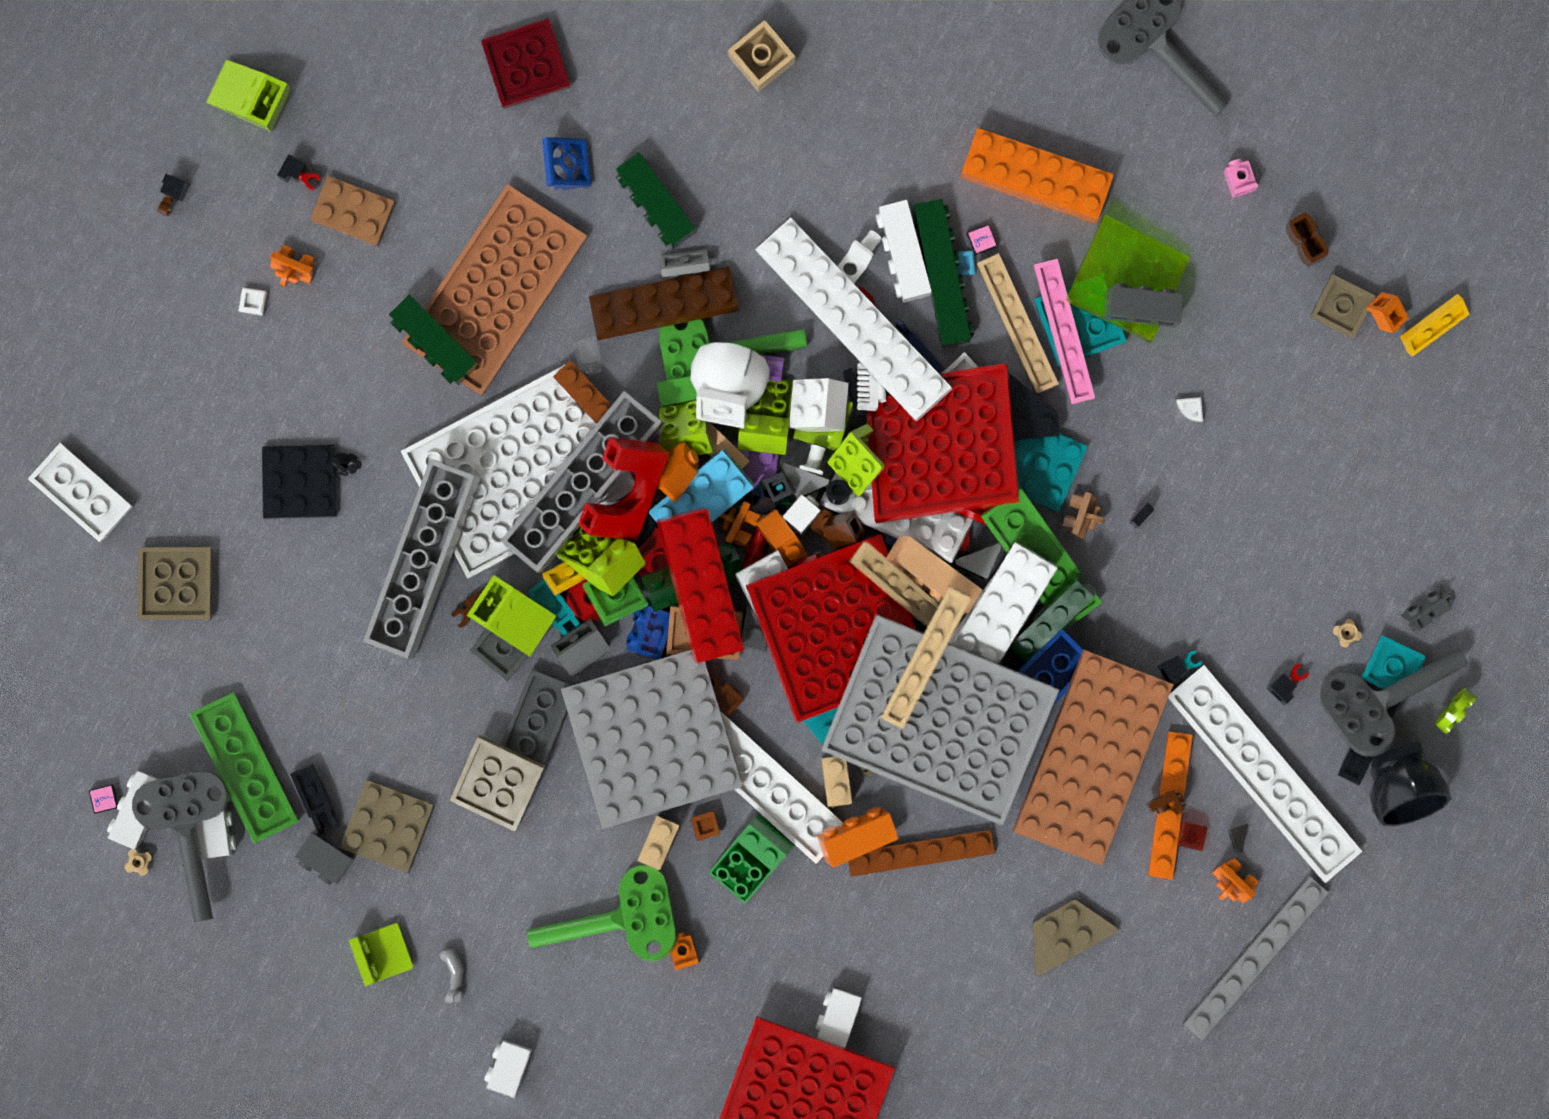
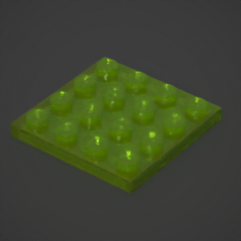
[1065,215,1190,343]

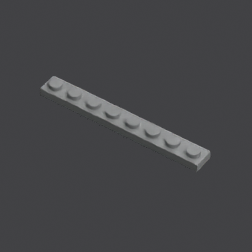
[1183,877,1329,1040]

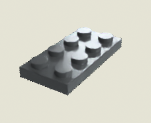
[500,669,572,765]

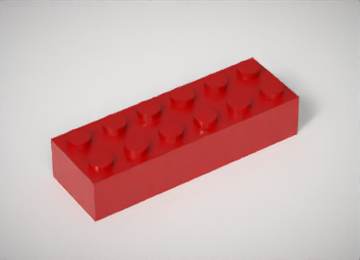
[656,507,744,663]

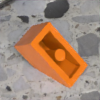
[659,442,699,502]
[755,509,807,568]

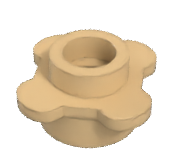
[1333,619,1362,647]
[125,849,152,876]

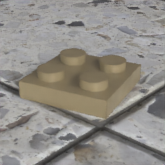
[1310,274,1375,340]

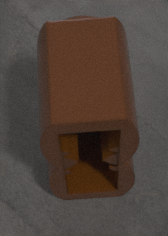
[1286,213,1328,267]

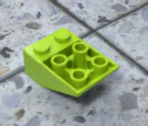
[206,60,291,132]
[738,380,793,455]
[556,528,646,596]
[467,575,557,657]

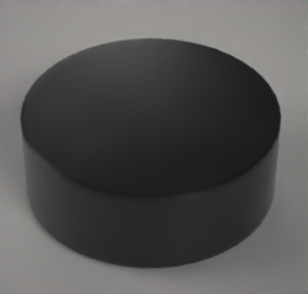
[826,479,851,505]

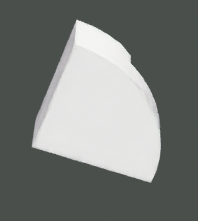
[1176,397,1203,422]

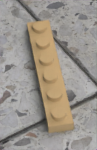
[977,253,1059,395]
[850,542,960,637]
[881,586,971,729]

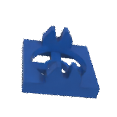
[542,137,591,190]

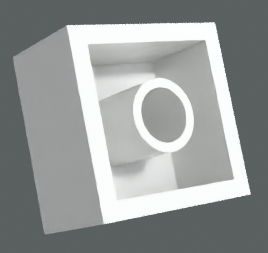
[789,378,848,432]

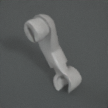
[440,948,464,1003]

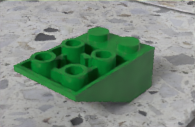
[708,813,795,904]

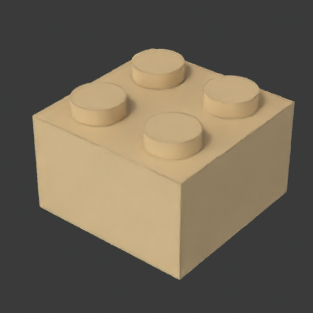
[728,20,795,93]

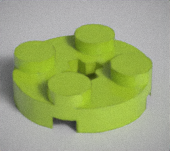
[1435,688,1477,734]

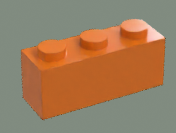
[816,807,899,868]

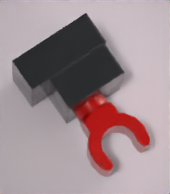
[277,154,321,191]
[1266,664,1309,705]

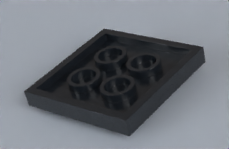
[262,444,336,519]

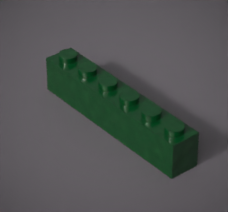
[913,199,974,348]

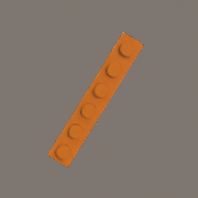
[1148,732,1193,880]

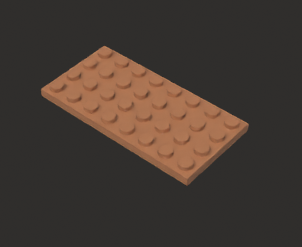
[401,184,588,396]
[1012,649,1173,865]

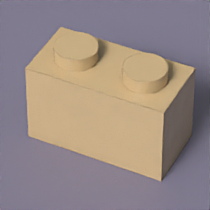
[821,757,852,807]
[637,816,680,870]

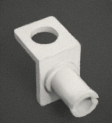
[837,230,882,284]
[794,445,826,500]

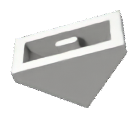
[783,463,830,500]
[954,543,1001,580]

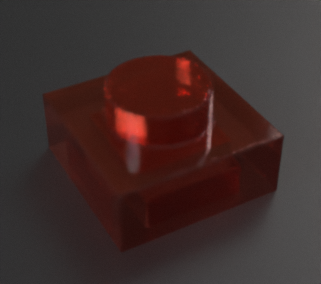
[1177,822,1207,851]

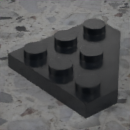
[1009,373,1060,441]

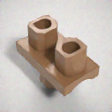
[1062,492,1105,539]

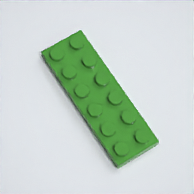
[980,487,1102,630]
[189,692,299,844]

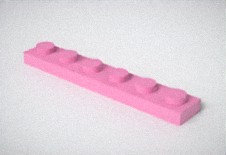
[1034,259,1095,405]

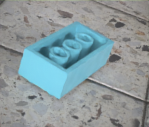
[648,448,755,522]

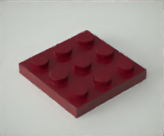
[481,18,571,109]

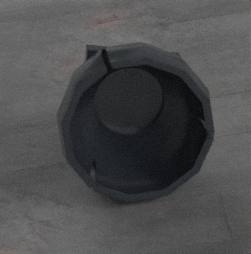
[1370,741,1452,826]

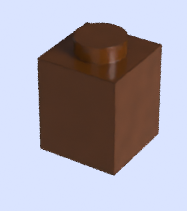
[822,510,864,549]

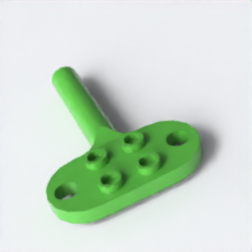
[659,319,807,402]
[527,865,677,961]

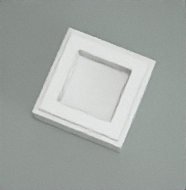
[239,288,267,316]

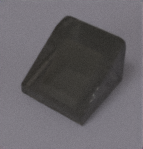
[1228,824,1248,853]

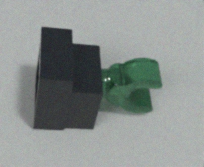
[749,480,793,515]

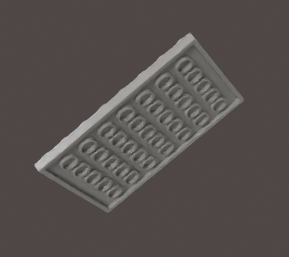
[821,614,1059,825]

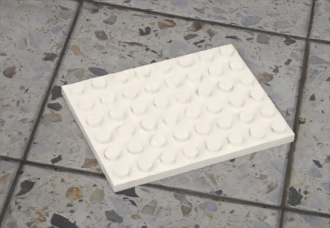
[401,364,635,579]

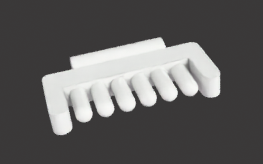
[857,363,886,411]

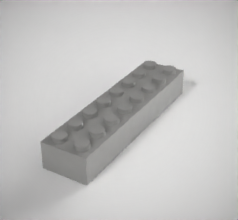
[500,391,665,573]
[363,459,481,659]

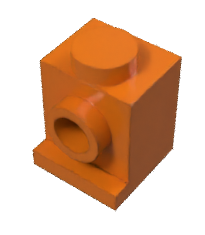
[1366,292,1409,333]
[671,932,699,970]

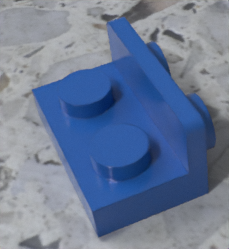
[626,606,670,660]

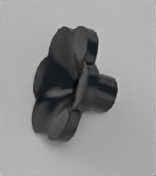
[331,452,362,476]

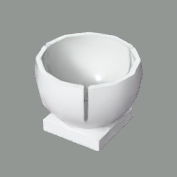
[690,342,770,428]

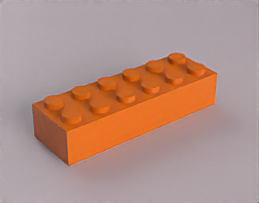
[960,128,1114,224]

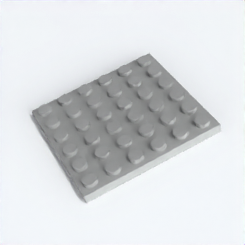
[561,650,743,829]

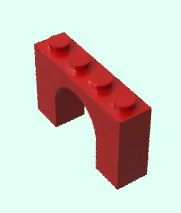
[578,437,670,540]

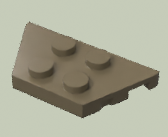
[1032,899,1119,977]

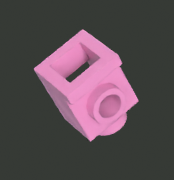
[1223,158,1259,198]

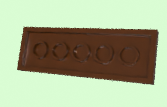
[589,267,739,341]

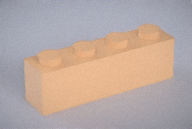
[886,536,982,614]

